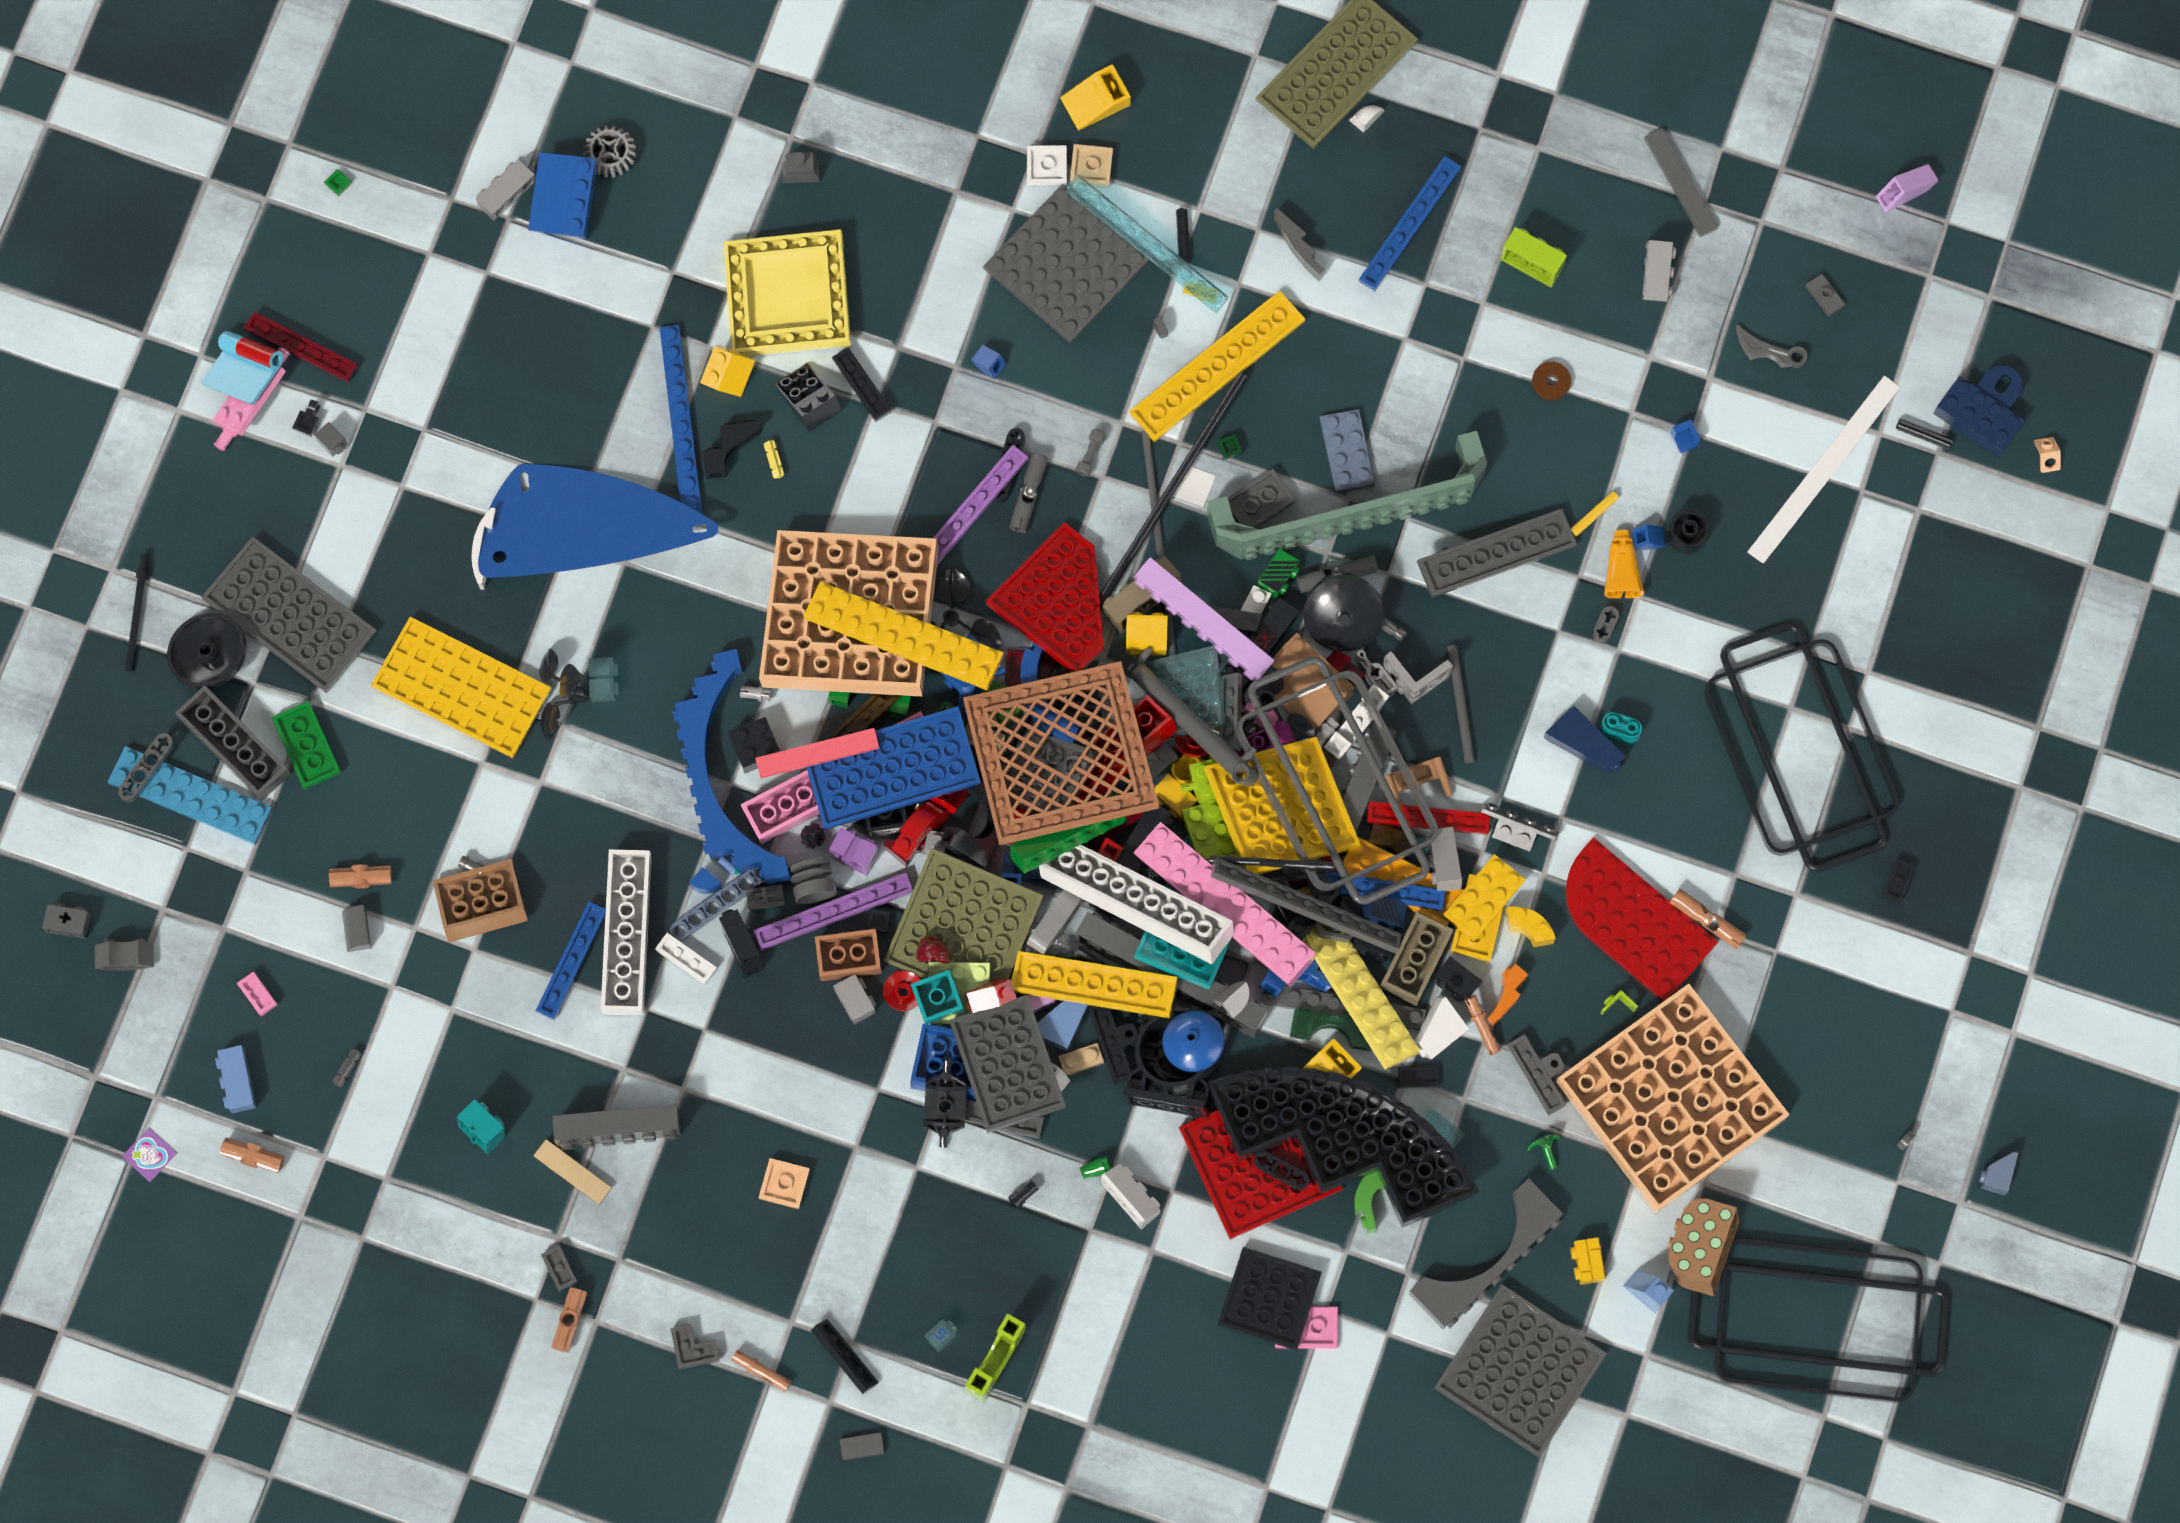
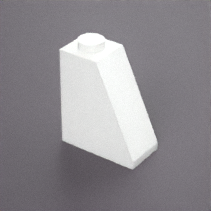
[1414,995,1469,1059]

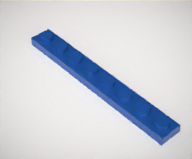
[1359,156,1461,291]

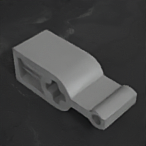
[1356,650,1398,698]

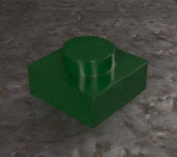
[1217,434,1243,460]

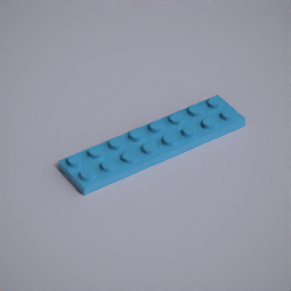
[108,746,273,845]

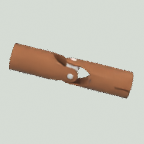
[1669,888,1747,950]

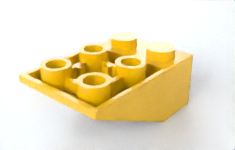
[1060,64,1131,131]
[1126,612,1167,656]
[1302,1038,1362,1078]

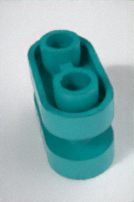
[1600,712,1642,744]

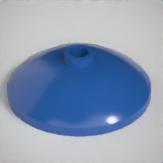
[1163,1011,1225,1072]

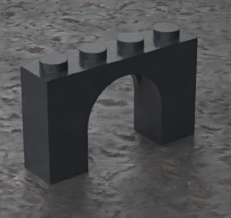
[939,772,1013,868]
[719,909,763,978]

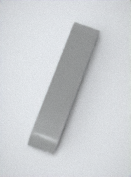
[1027,889,1084,955]

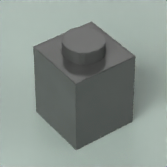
[314,422,347,457]

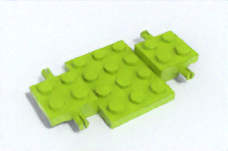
[1180,759,1250,895]

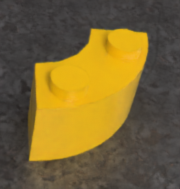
[1505,906,1556,948]

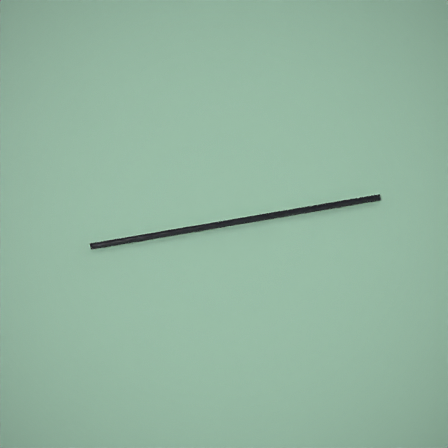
[1004,372,1248,756]

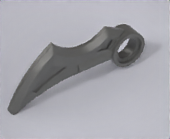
[1736,325,1807,368]

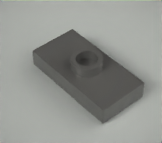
[1805,274,1845,317]

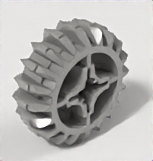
[583,125,636,178]

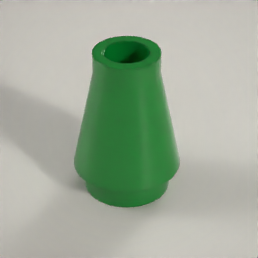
[1080,1156,1111,1179]

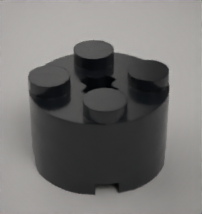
[1667,509,1710,555]

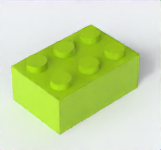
[1500,227,1567,288]

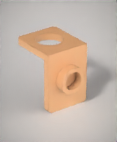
[2034,437,2060,473]

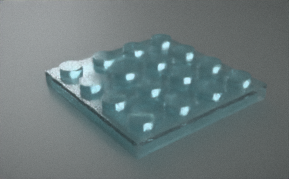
[1145,646,1226,739]

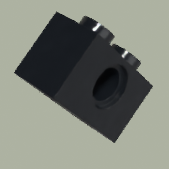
[1434,956,1482,1003]

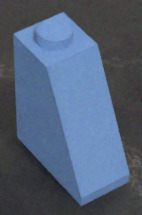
[1037,1001,1088,1052]
[1623,1271,1674,1313]

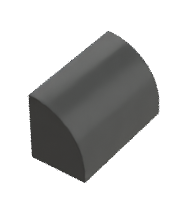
[342,905,371,952]

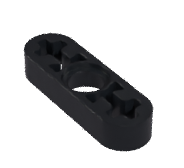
[1254,1151,1309,1191]

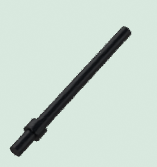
[125,554,149,672]

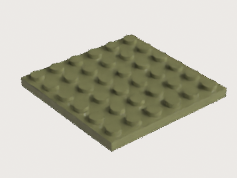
[884,848,1044,982]

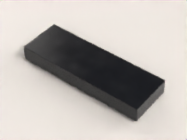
[1210,606,1264,635]

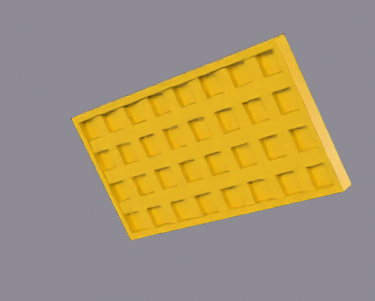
[371,617,552,759]

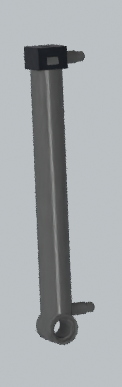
[1122,646,1258,787]

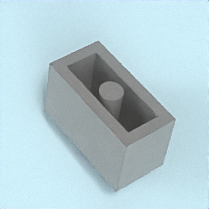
[833,974,877,1025]

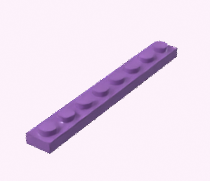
[933,445,1029,566]
[753,873,913,951]

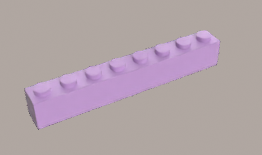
[1133,557,1274,680]

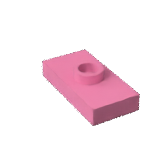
[237,971,278,1017]

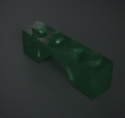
[1290,1008,1371,1052]

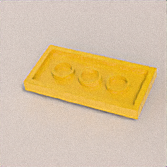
[1443,854,1526,942]
[1450,874,1503,962]

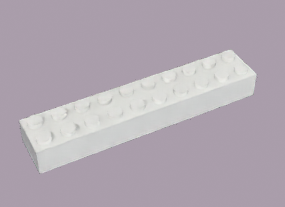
[1039,845,1234,964]

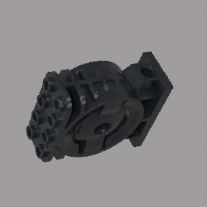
[1123,1002,1227,1119]

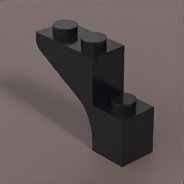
[702,420,761,480]
[1340,896,1393,962]

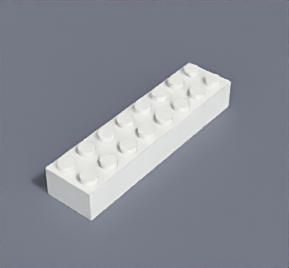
[601,850,652,1015]

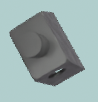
[782,152,820,183]

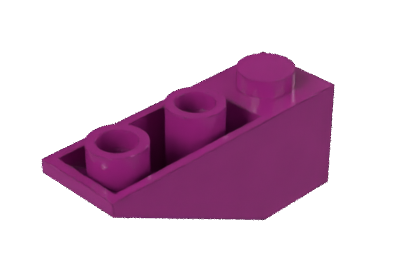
[1236,721,1296,757]

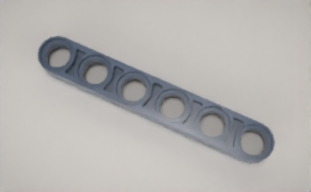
[670,868,766,941]

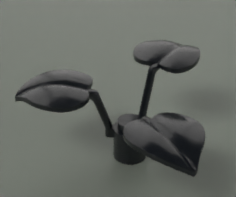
[930,567,1001,649]
[539,648,590,740]
[1241,664,1315,743]

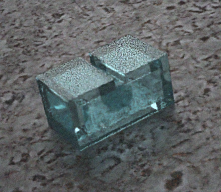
[589,657,619,703]

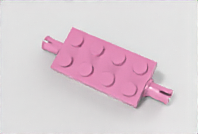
[212,347,290,451]

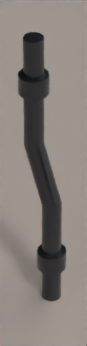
[1210,854,1334,871]

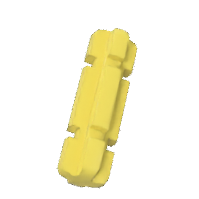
[764,440,784,479]

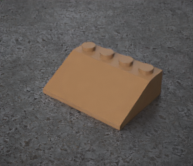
[1272,633,1355,732]
[432,859,528,942]

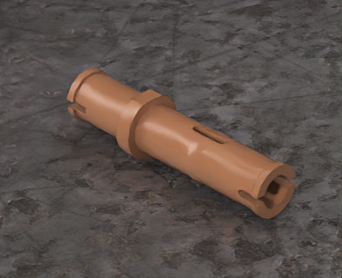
[1464,995,1501,1056]
[731,1349,791,1393]

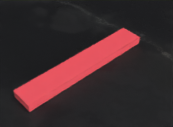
[756,728,879,779]

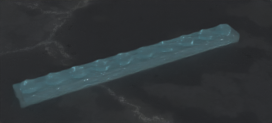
[1065,174,1229,313]

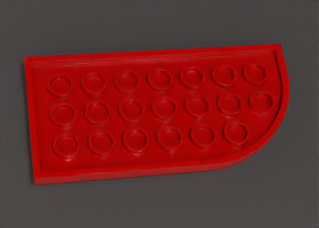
[1565,837,1718,1002]

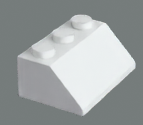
[1101,1164,1160,1229]

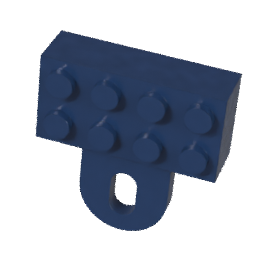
[1933,365,2025,458]

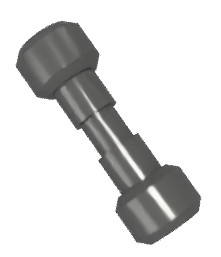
[1075,429,1106,477]

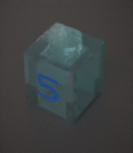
[924,1319,957,1353]

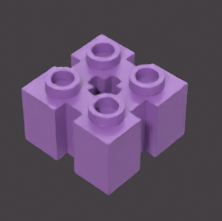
[829,828,878,876]

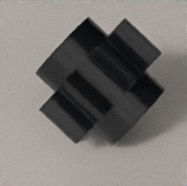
[801,823,825,849]

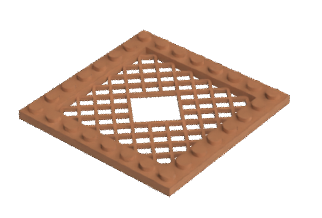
[963,661,1159,845]

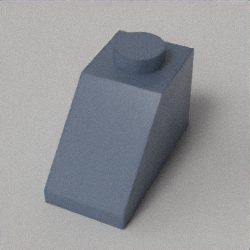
[1979,1152,2018,1195]

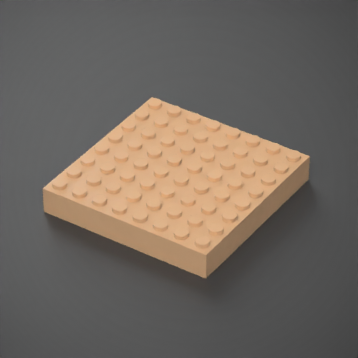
[759,530,939,696]
[1556,984,1789,1214]

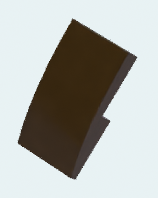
[1367,823,1411,853]

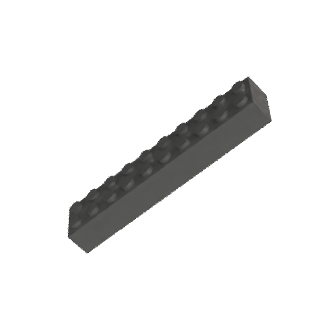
[1076,912,1268,1039]

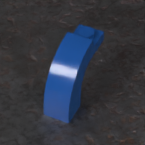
[1258,960,1331,998]

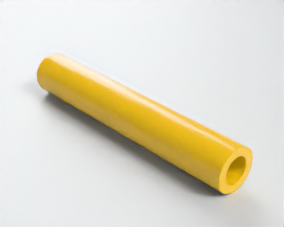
[1571,491,1619,537]

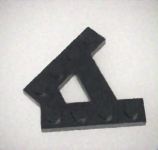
[1258,857,1342,941]

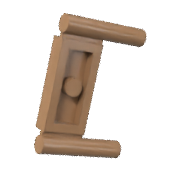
[1384,756,1454,805]

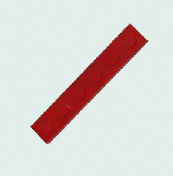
[1367,801,1490,835]

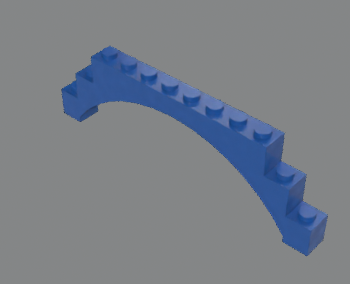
[672,649,791,886]

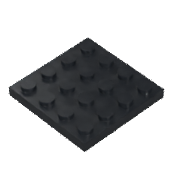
[1218,1247,1322,1351]

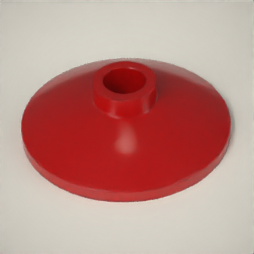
[1174,730,1208,757]
[883,971,921,1011]

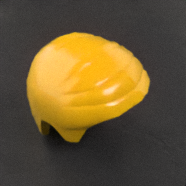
[1171,755,1204,784]

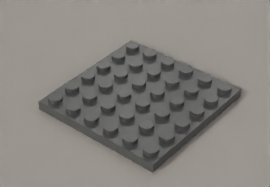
[983,184,1150,344]
[1434,1285,1607,1458]

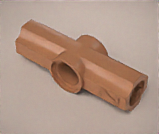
[329,865,392,889]
[220,1137,285,1173]
[551,1288,587,1353]

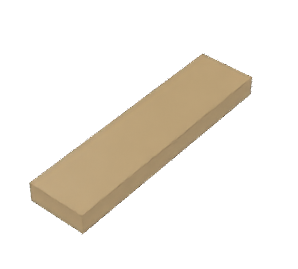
[534,1140,612,1205]

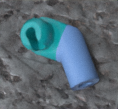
[718,856,746,875]

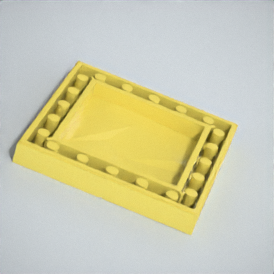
[724,229,851,356]

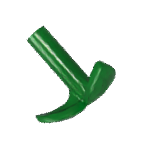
[1527,1134,1561,1169]

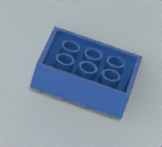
[528,153,598,239]
[910,1023,976,1101]

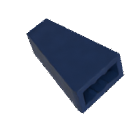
[1544,706,1625,775]

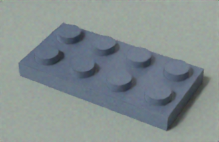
[1320,410,1375,493]

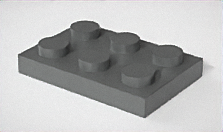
[1227,469,1295,528]

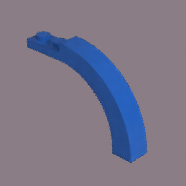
[1020,642,1080,744]

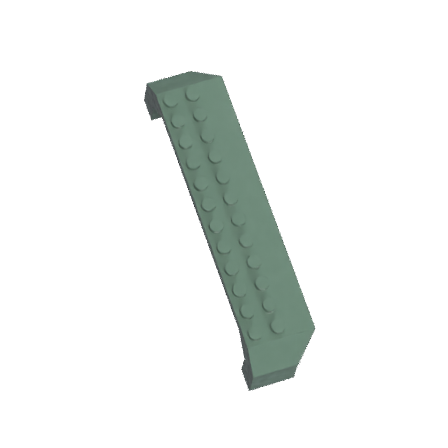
[1206,431,1487,560]

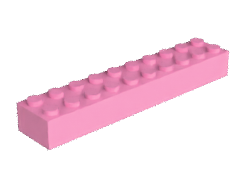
[741,711,924,845]
[1134,822,1317,987]

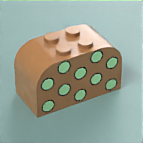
[1668,1199,1739,1297]

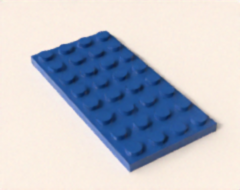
[806,706,981,830]

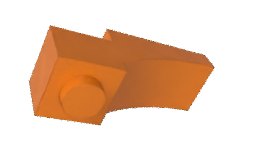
[1487,964,1528,1028]

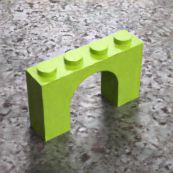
[965,1314,1026,1403]

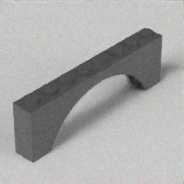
[1409,1178,1563,1330]

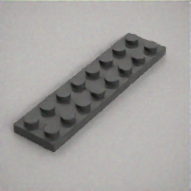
[1417,509,1577,598]

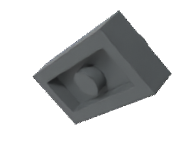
[541,1245,578,1292]

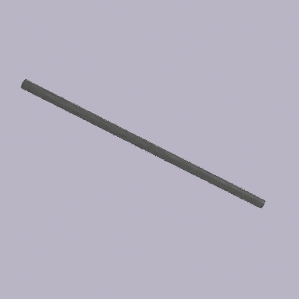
[1142,430,1177,660]

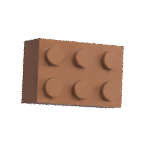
[815,929,882,981]

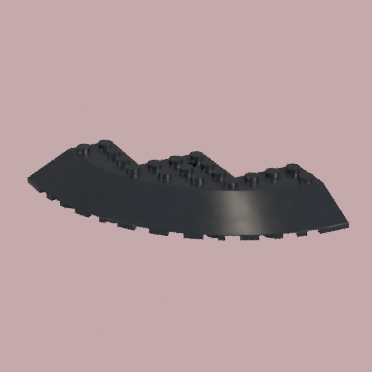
[1207,1067,1479,1228]

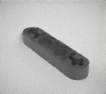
[118,733,174,802]

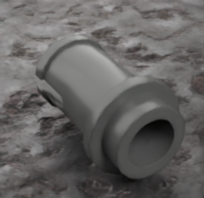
[458,856,484,874]

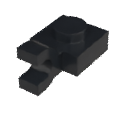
[292,399,321,437]

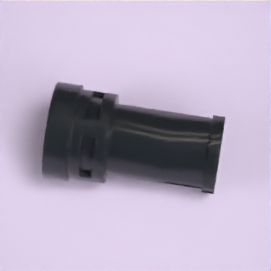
[1008,1180,1039,1210]

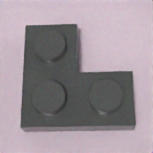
[671,1324,720,1370]

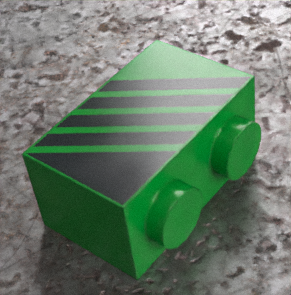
[1257,548,1300,599]

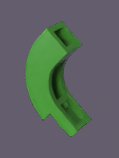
[1354,1172,1384,1234]

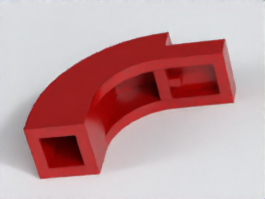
[891,801,951,860]

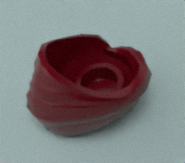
[916,935,951,964]

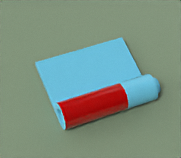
[201,331,284,405]

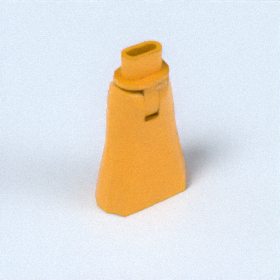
[1604,530,1644,598]

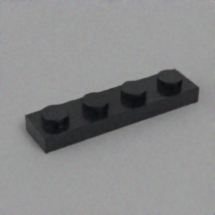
[832,347,892,422]
[811,1319,879,1394]

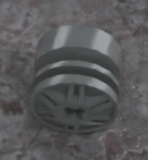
[788,858,837,904]

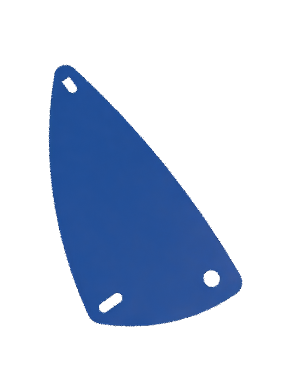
[478,464,718,578]

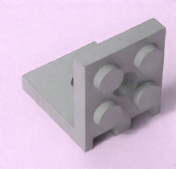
[1383,652,1453,704]

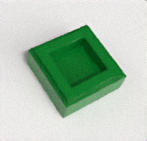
[324,169,352,197]

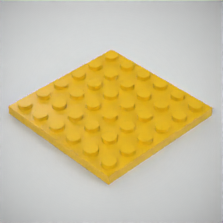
[1204,737,1360,874]

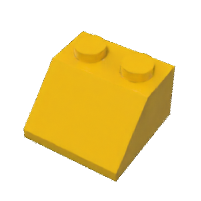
[700,345,756,397]

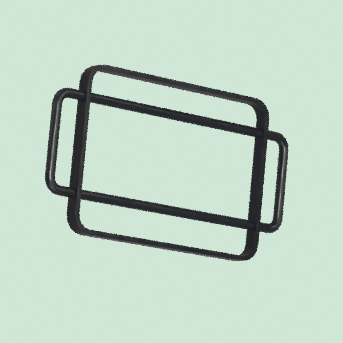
[1704,623,1899,872]
[1688,1239,1949,1403]

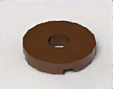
[1531,361,1571,401]

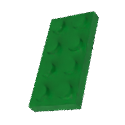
[272,701,341,790]

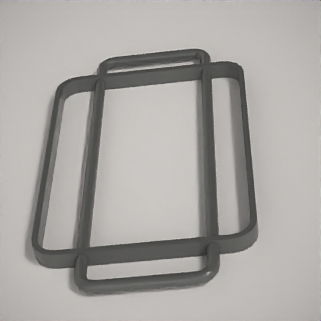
[1236,656,1438,904]

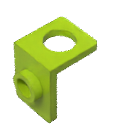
[1600,990,1638,1015]

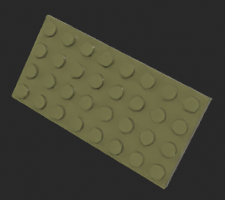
[1256,0,1418,149]

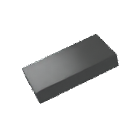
[840,1433,884,1461]

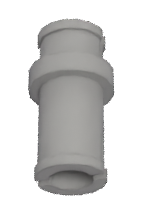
[740,685,772,702]
[1315,717,1339,749]

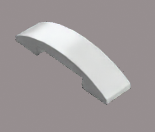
[472,508,496,590]
[1324,684,1390,760]

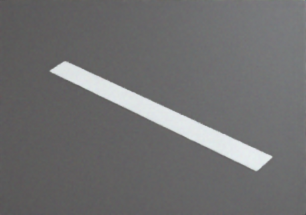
[1748,376,1900,564]

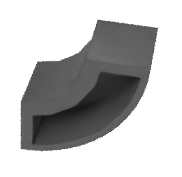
[95,938,154,971]

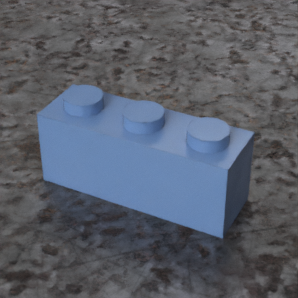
[215,1045,256,1114]

